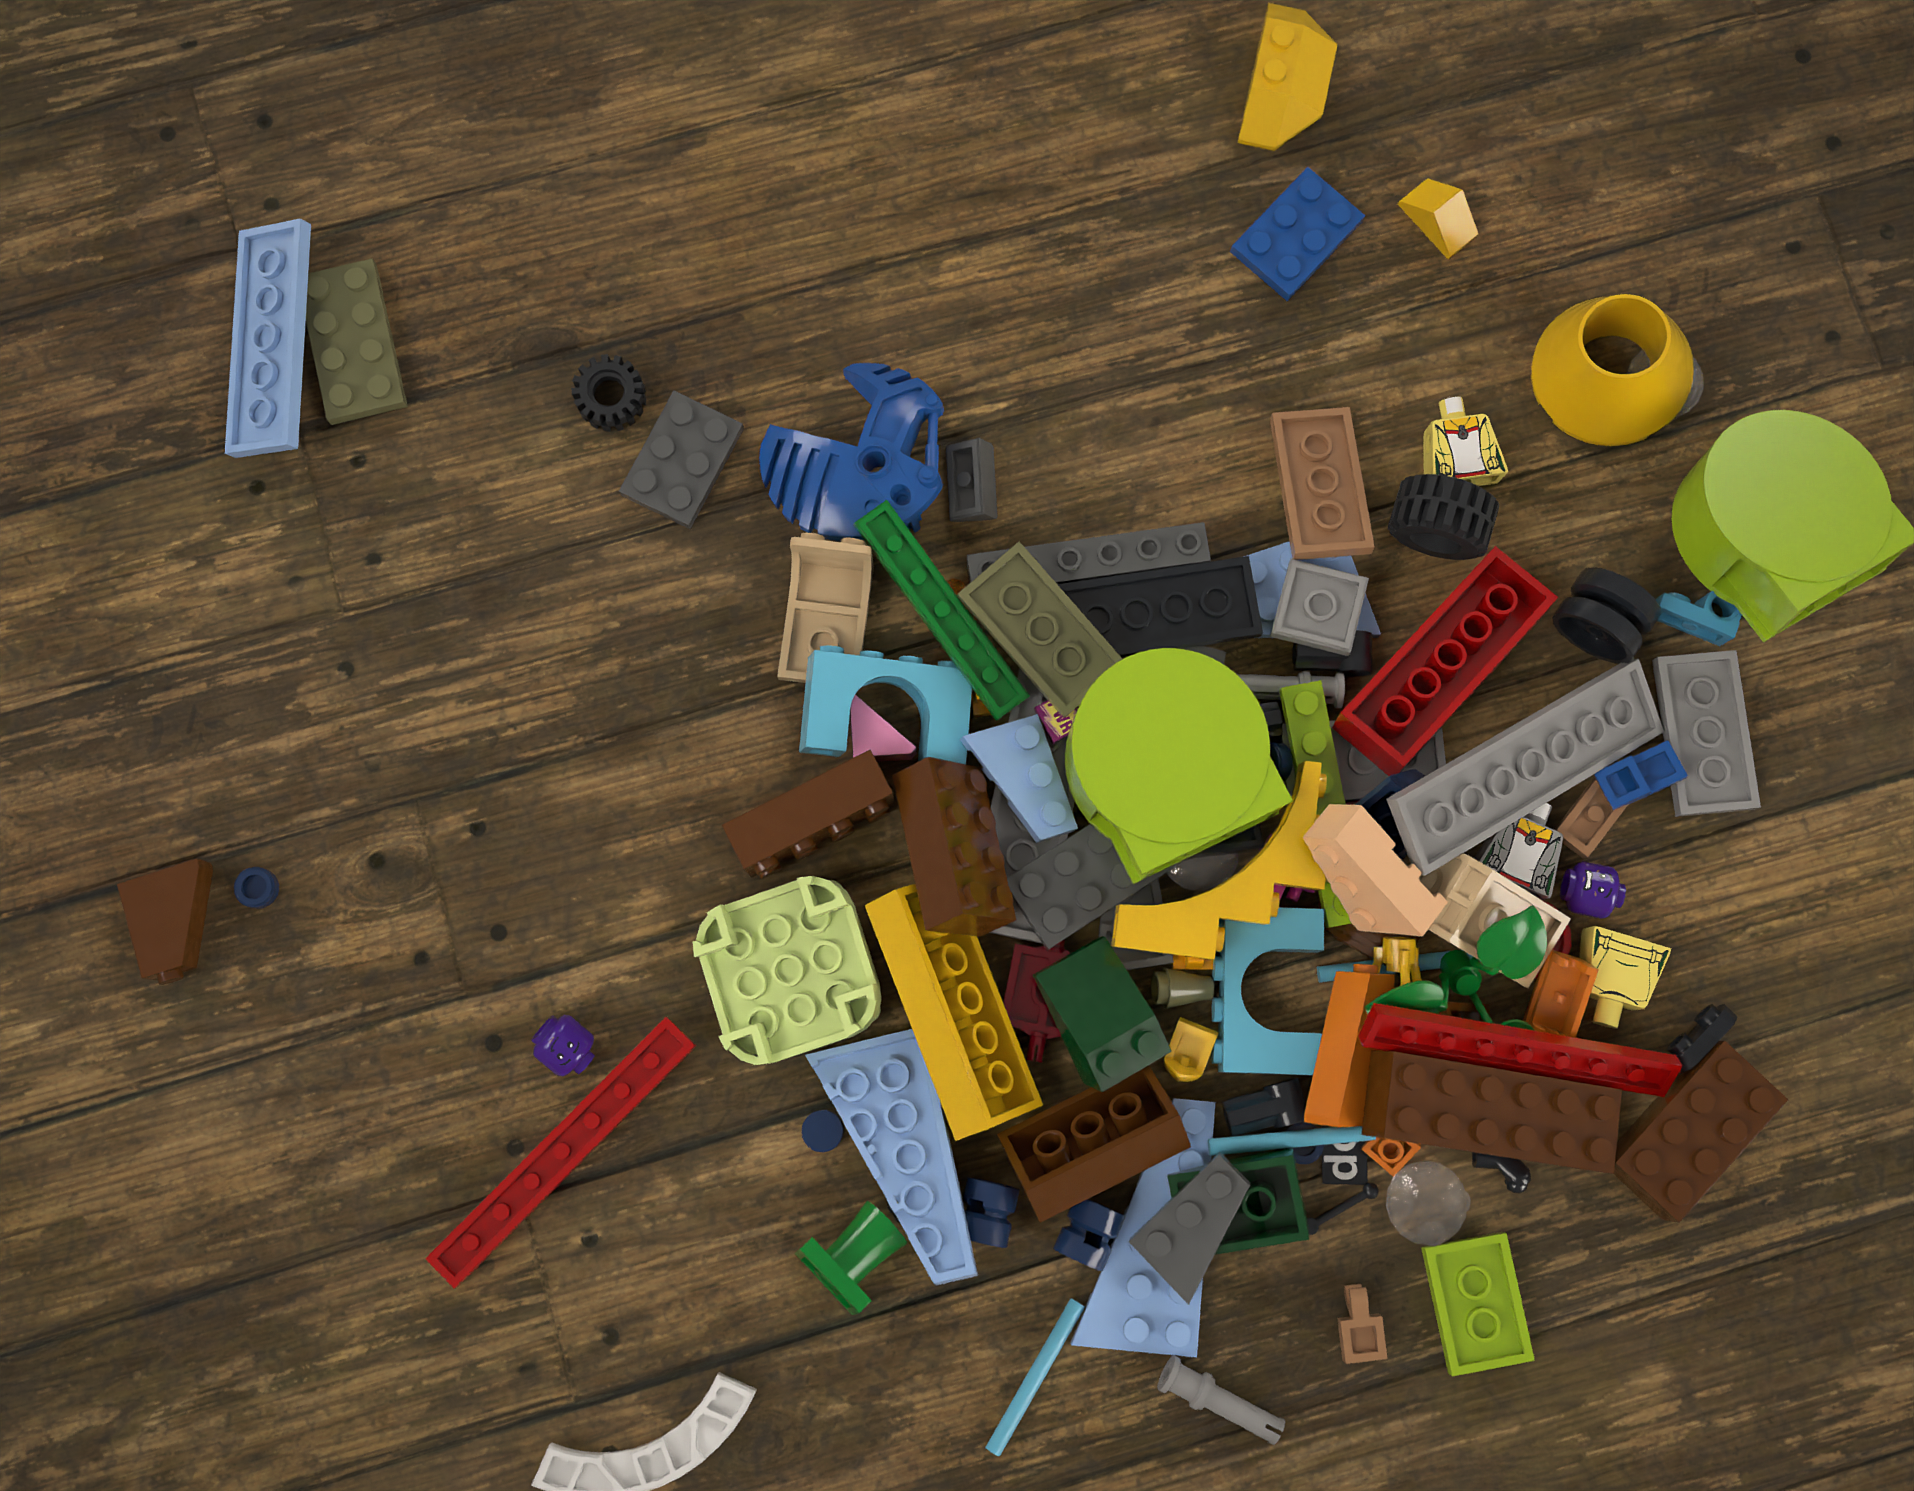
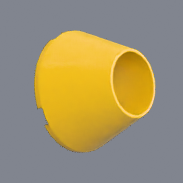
[1531,294,1694,446]

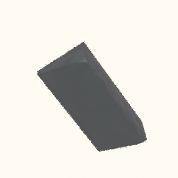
[946,438,998,522]

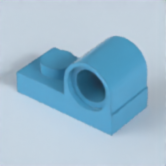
[1656,591,1742,646]

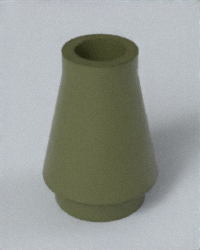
[1151,967,1214,1009]

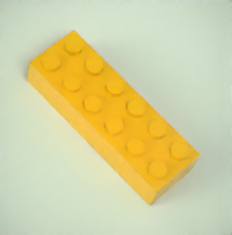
[865,884,1043,1141]

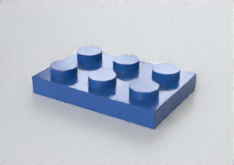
[1230,167,1365,301]

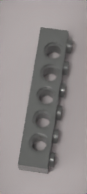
[966,522,1211,584]

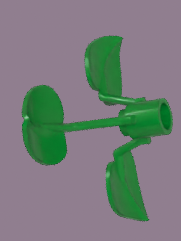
[1365,905,1547,1031]

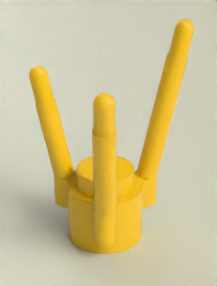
[1372,937,1422,986]

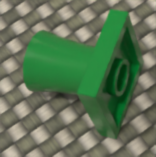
[795,1201,907,1315]

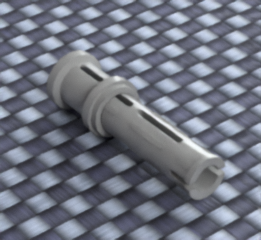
[1237,671,1345,708]
[1157,1355,1285,1445]

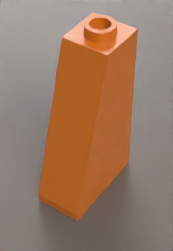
[1304,964,1395,1127]

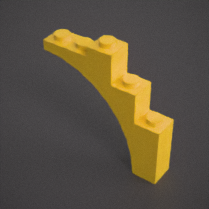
[1111,761,1329,960]

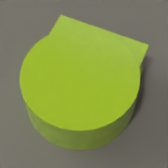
[1672,410,1914,643]
[1065,648,1293,884]

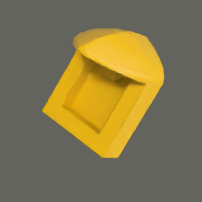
[1164,1017,1219,1082]

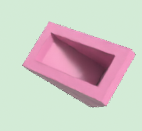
[850,695,917,762]

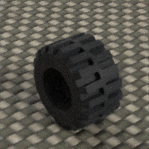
[1388,474,1499,560]

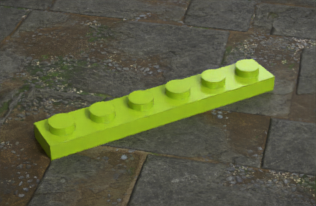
[1279,680,1351,928]

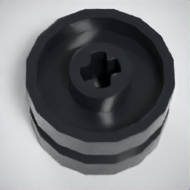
[1552,567,1661,664]

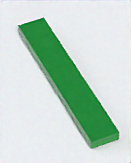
[853,500,1030,721]

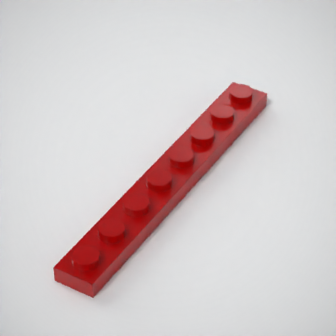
[1358,1003,1683,1097]
[425,1016,697,1289]

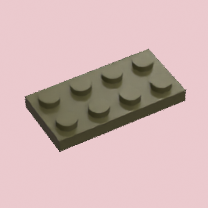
[306,258,408,425]
[957,541,1122,718]

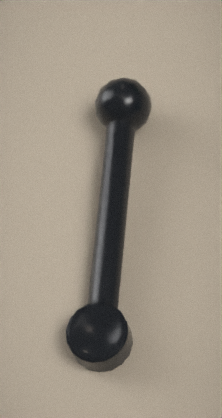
[1307,1183,1379,1235]

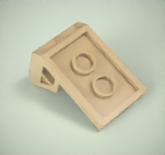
[1402,853,1571,988]

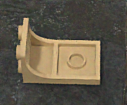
[777,533,874,683]

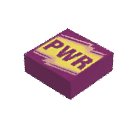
[1034,700,1079,744]

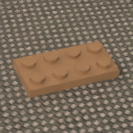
[1270,407,1375,560]

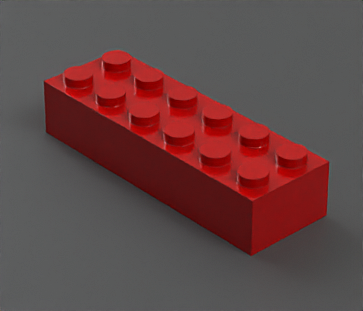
[1332,546,1558,776]

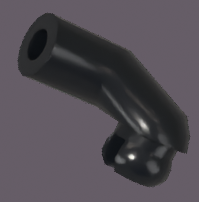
[1472,1152,1531,1193]

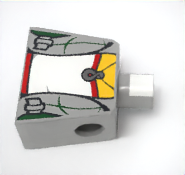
[1474,803,1563,900]

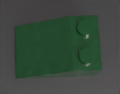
[1033,936,1172,1092]
[1167,1148,1309,1255]

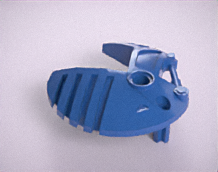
[759,363,944,541]

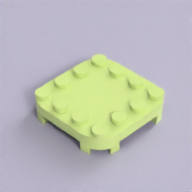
[692,876,882,1065]

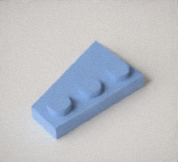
[960,714,1078,843]

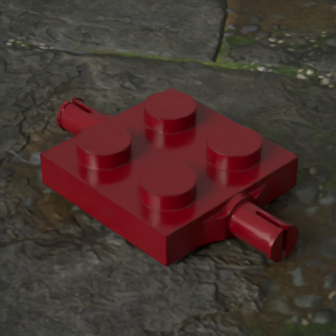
[1003,939,1071,1063]

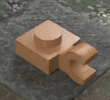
[1337,1284,1388,1364]

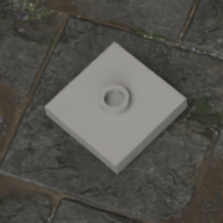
[1270,558,1369,656]

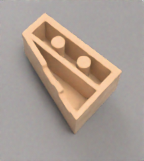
[1303,804,1448,937]

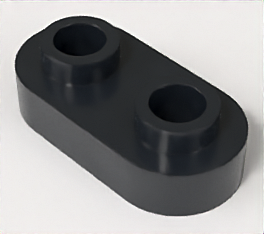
[1667,1004,1738,1074]

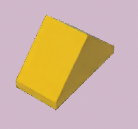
[1398,178,1478,260]

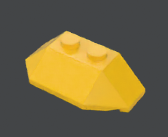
[1237,3,1337,151]

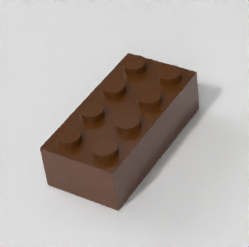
[722,750,895,879]
[892,757,1016,937]
[1614,1041,1789,1223]
[997,1065,1191,1223]

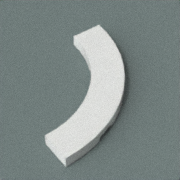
[531,1373,757,1491]

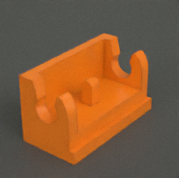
[1523,950,1599,1038]

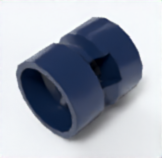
[962,1177,1020,1248]
[1053,1199,1126,1272]

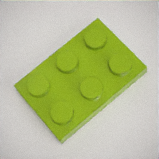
[1421,1232,1535,1376]

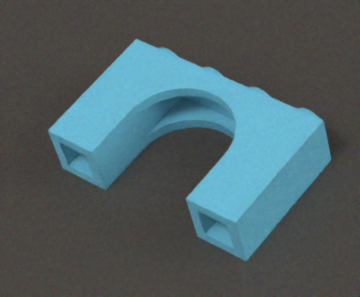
[799,645,972,764]
[1211,907,1324,1076]

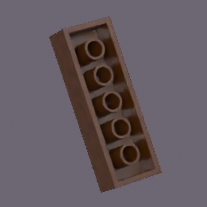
[1361,1051,1622,1174]

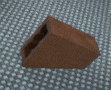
[117,858,213,985]

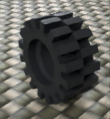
[571,354,647,432]

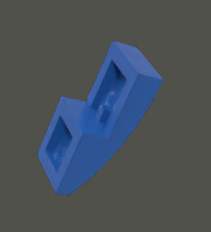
[1593,740,1688,810]

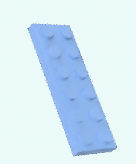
[225,218,311,458]

